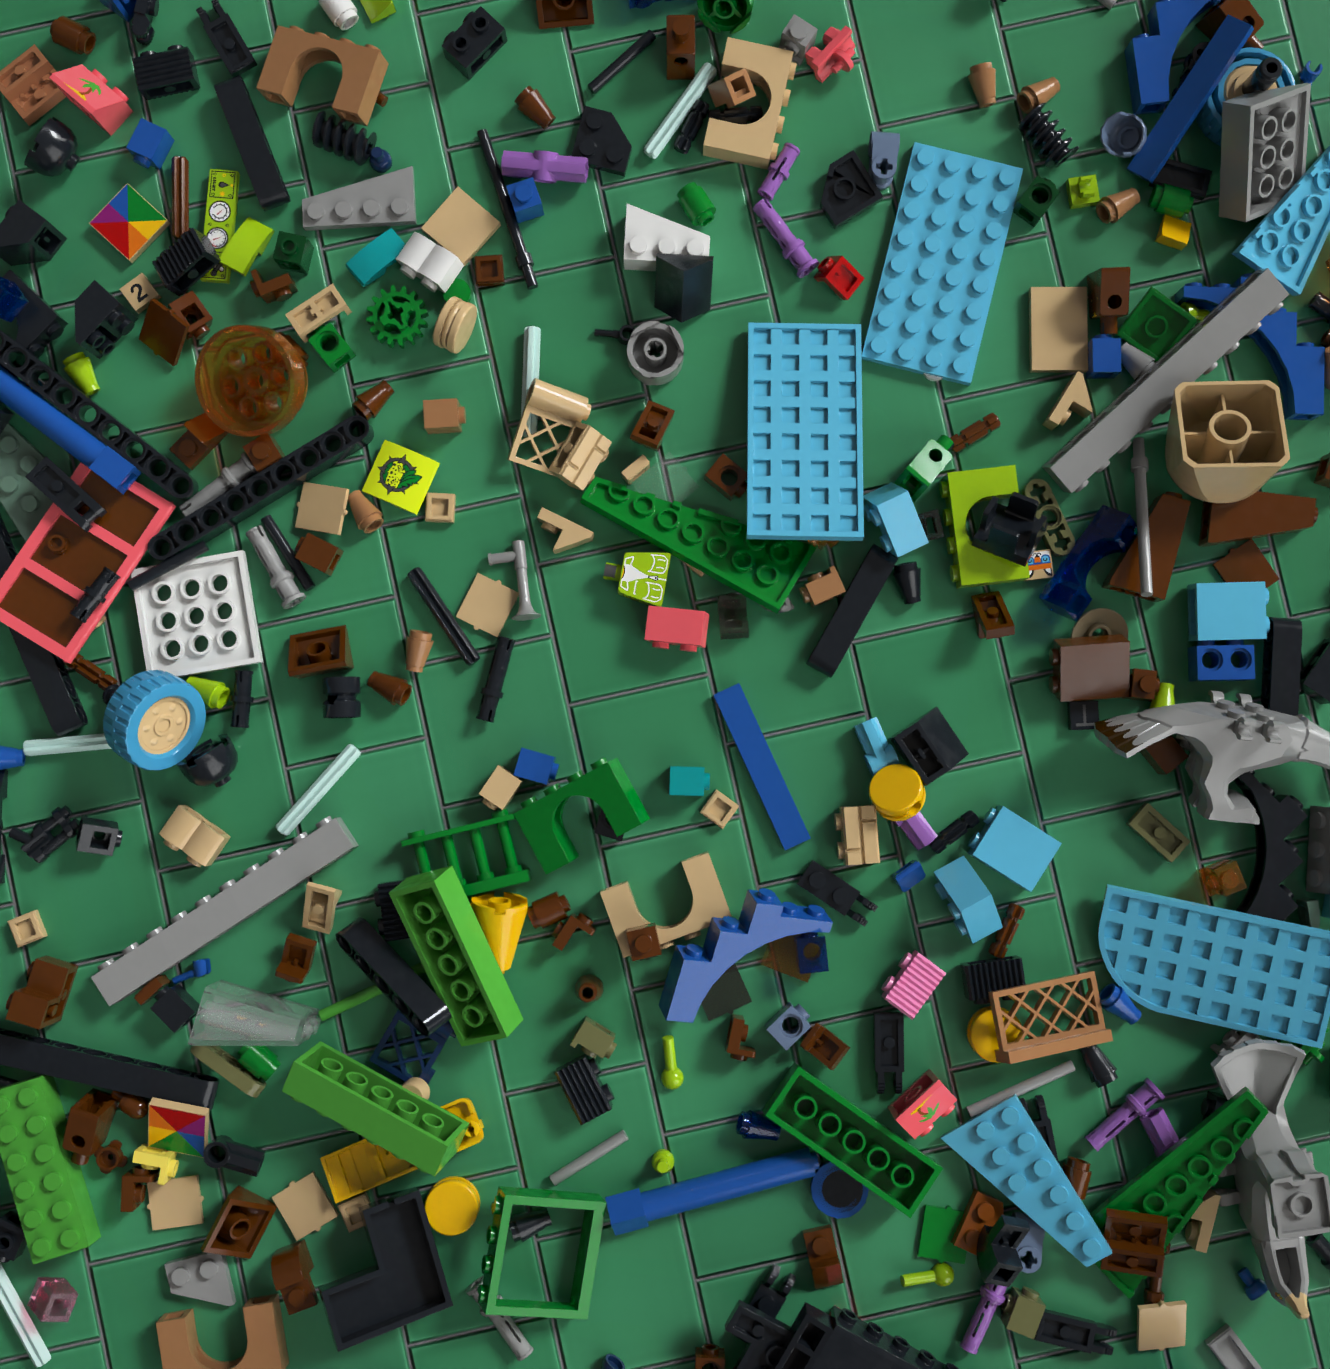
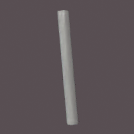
[966,1060,1076,1118]

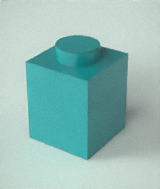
[669,766,710,796]

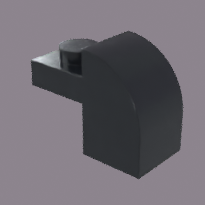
[976,1215,1030,1287]

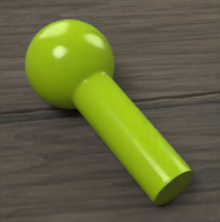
[661,1035,684,1090]
[900,1262,954,1287]

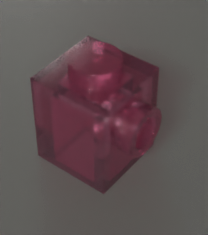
[27,1277,79,1322]

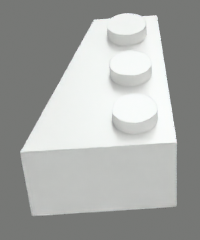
[623,204,710,271]

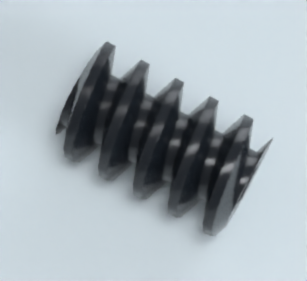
[1018,102,1079,168]
[312,111,377,165]

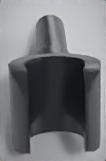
[594,325,634,345]

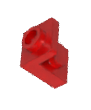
[814,255,865,300]

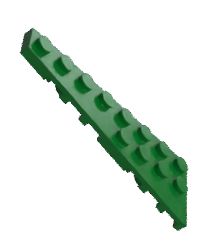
[580,477,818,614]
[1090,1086,1268,1299]

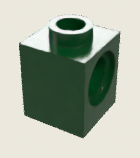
[1013,175,1060,227]
[273,231,314,274]

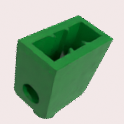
[894,435,954,502]

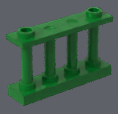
[401,809,532,896]

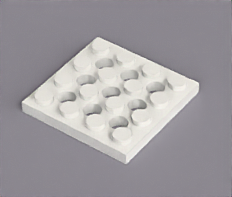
[131,550,264,677]

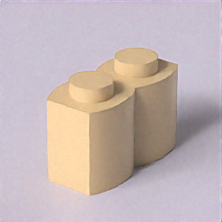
[159,805,231,867]

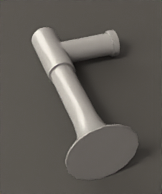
[488,540,541,621]

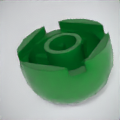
[697,0,754,34]

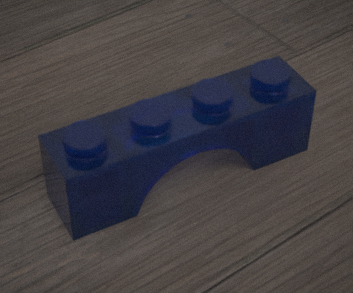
[1039,505,1137,622]

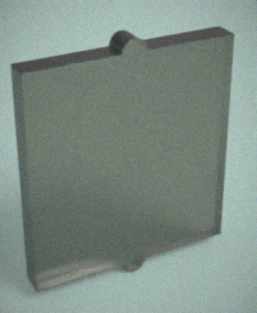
[701,964,752,1021]

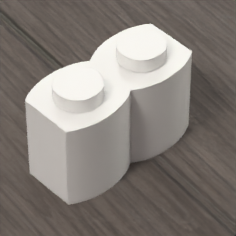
[396,232,464,293]

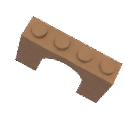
[256,25,389,126]
[156,1293,289,1369]

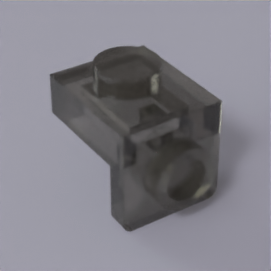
[718,593,749,640]

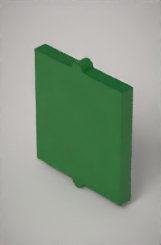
[917,1204,967,1264]

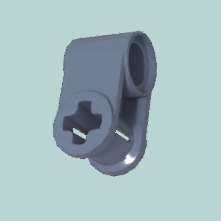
[868,131,900,190]
[1011,1212,1045,1273]

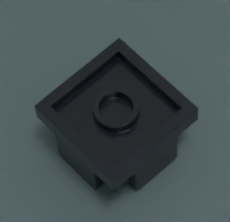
[972,492,1048,567]

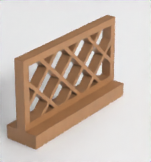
[988,971,1113,1064]

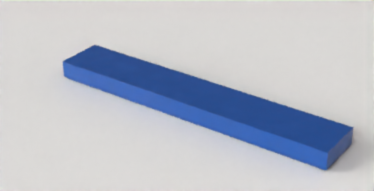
[1127,15,1254,183]
[713,683,811,850]

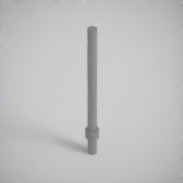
[1131,437,1153,597]

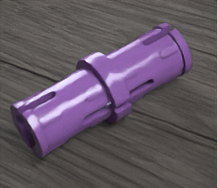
[757,142,800,201]

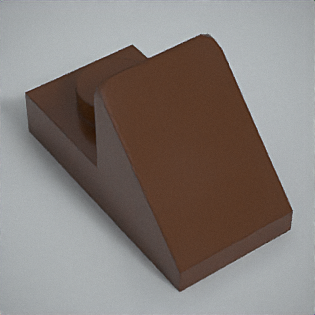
[630,400,675,452]
[169,410,231,470]
[971,591,1015,640]
[802,1224,843,1289]

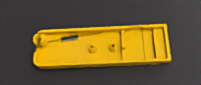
[320,1098,484,1203]

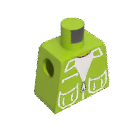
[603,552,671,607]

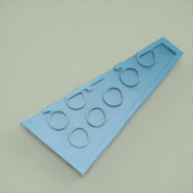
[1232,146,1330,296]
[941,1094,1113,1267]

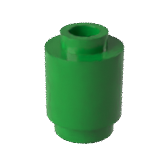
[677,182,716,227]
[1148,183,1194,218]
[237,1039,281,1081]

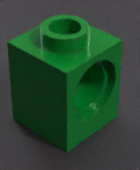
[308,323,356,373]

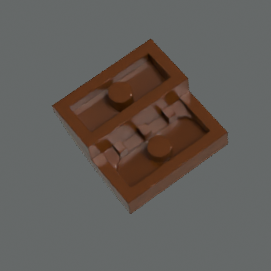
[1100,1208,1168,1278]

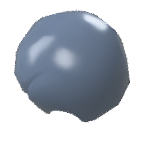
[1100,111,1147,158]

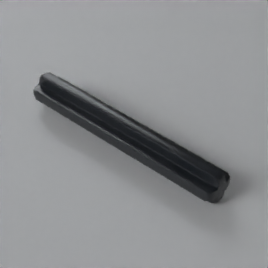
[407,567,480,666]

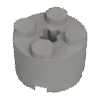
[627,321,684,386]

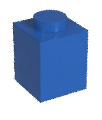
[126,118,175,170]
[506,177,544,224]
[1086,334,1121,379]
[513,748,559,785]

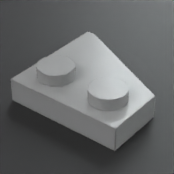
[164,1252,237,1306]

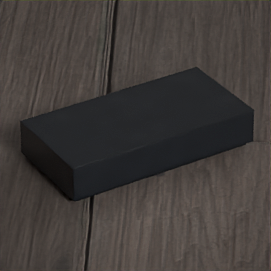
[1149,159,1212,201]

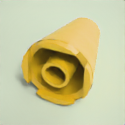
[470,892,528,974]

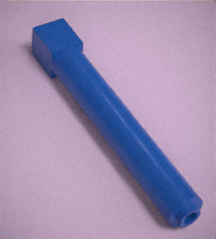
[0,365,141,495]
[605,1147,820,1236]

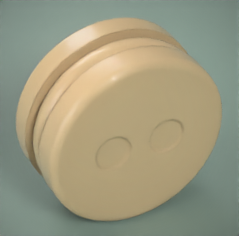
[433,296,477,354]

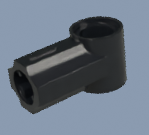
[203,1135,266,1177]

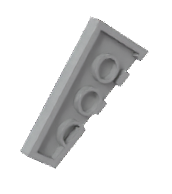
[302,166,417,231]

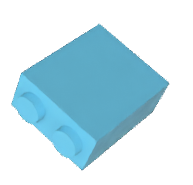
[1187,581,1270,641]
[968,805,1062,892]

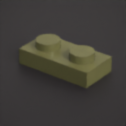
[1126,803,1191,863]

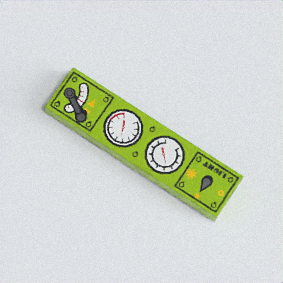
[200,169,240,284]

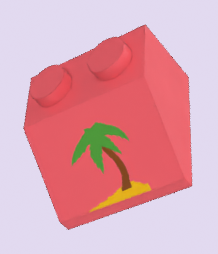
[49,64,133,136]
[887,1069,957,1139]

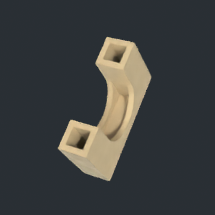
[703,37,797,170]
[600,851,732,960]

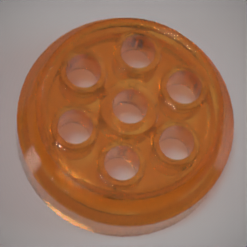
[195,325,308,437]

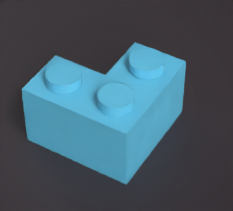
[863,482,929,557]
[934,855,1003,943]

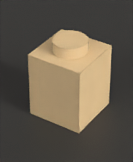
[479,765,524,811]

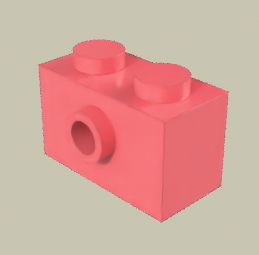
[644,605,709,652]

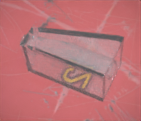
[188,980,321,1046]

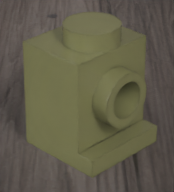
[570,1016,617,1059]

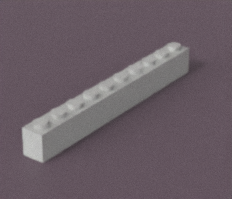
[1042,268,1289,493]
[91,816,359,1006]

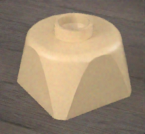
[1165,380,1290,503]

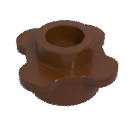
[94,1140,128,1174]

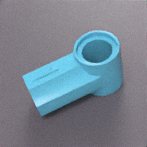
[853,717,900,777]

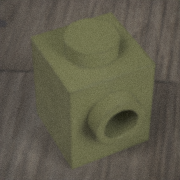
[1000,1286,1046,1340]

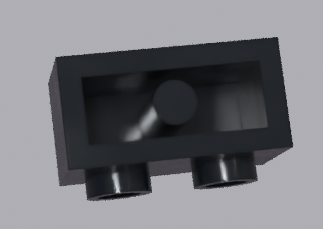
[442,6,508,80]

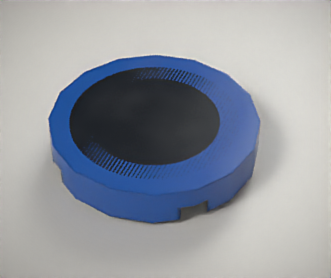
[810,1160,869,1219]

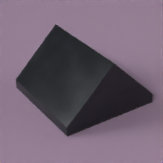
[654,253,714,323]

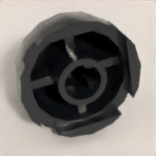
[24,117,80,177]
[177,734,238,787]

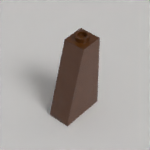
[1199,491,1318,547]
[1102,492,1191,603]

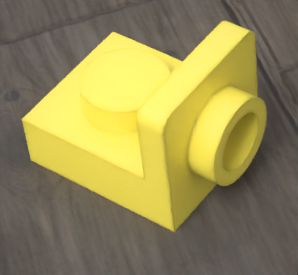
[132,1143,179,1186]

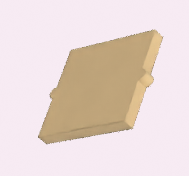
[295,482,349,535]
[456,573,519,637]
[272,1171,339,1241]
[147,1175,204,1231]
[1137,1300,1187,1351]

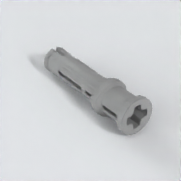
[179,452,259,516]
[246,525,306,609]
[465,1275,534,1361]

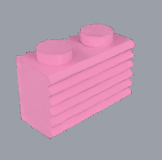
[881,950,946,1020]

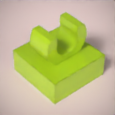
[1065,174,1100,209]

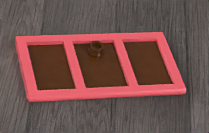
[0,462,177,664]

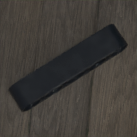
[214,75,291,212]
[806,544,899,678]
[1261,617,1302,716]
[335,917,451,1037]

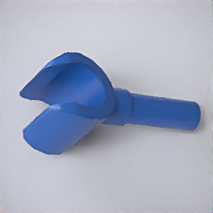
[1300,61,1323,85]
[172,958,211,984]

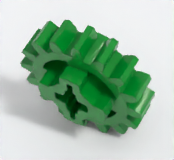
[366,285,429,349]

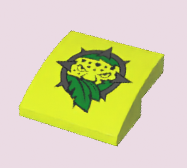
[362,440,440,515]

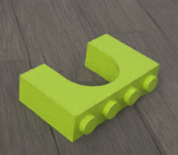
[939,465,1030,589]

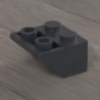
[0,200,67,266]
[75,280,138,359]
[889,707,969,786]

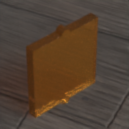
[761,932,824,983]

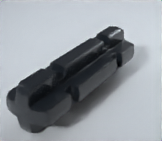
[674,99,709,154]
[708,106,763,124]
[929,810,980,854]

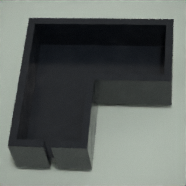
[318,1187,453,1352]

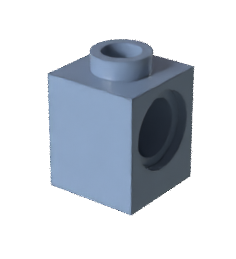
[765,1001,812,1051]

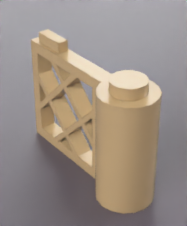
[507,378,591,476]

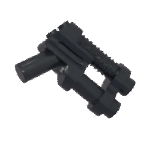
[9,806,80,863]

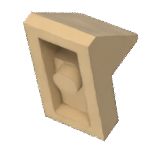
[1042,371,1092,431]
[537,507,594,554]
[302,881,342,934]
[1185,1188,1221,1253]

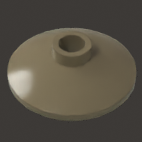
[1071,608,1128,639]

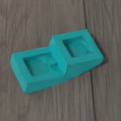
[345,228,406,287]

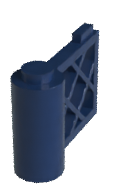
[369,1010,456,1084]

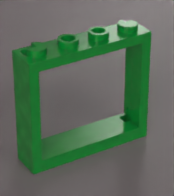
[477,1186,606,1320]

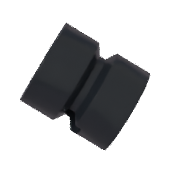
[322,676,361,718]

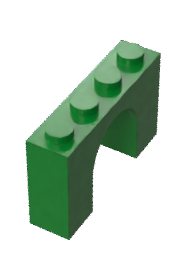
[514,757,650,875]

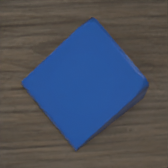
[891,860,926,892]

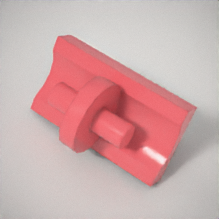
[805,25,855,83]

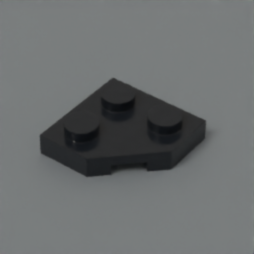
[571,106,632,177]
[820,150,883,229]

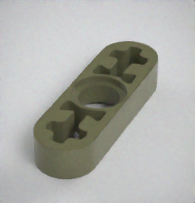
[1022,479,1075,557]
[190,1036,267,1098]

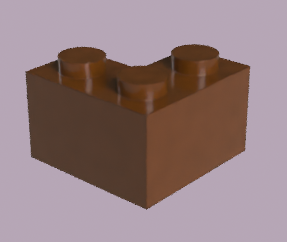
[6,955,79,1029]

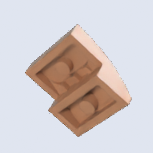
[0,44,66,126]

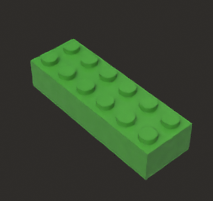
[389,865,524,1047]
[282,1041,470,1177]
[0,1074,102,1265]

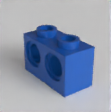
[1188,640,1255,682]

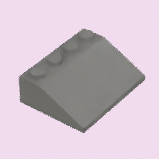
[1219,83,1311,222]

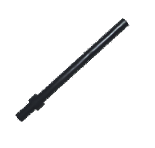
[477,129,538,290]

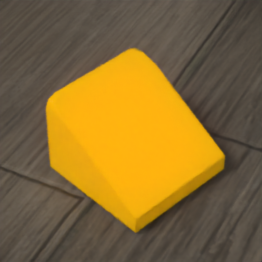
[1155,215,1191,251]

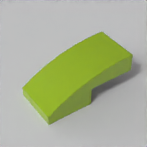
[219,217,275,277]

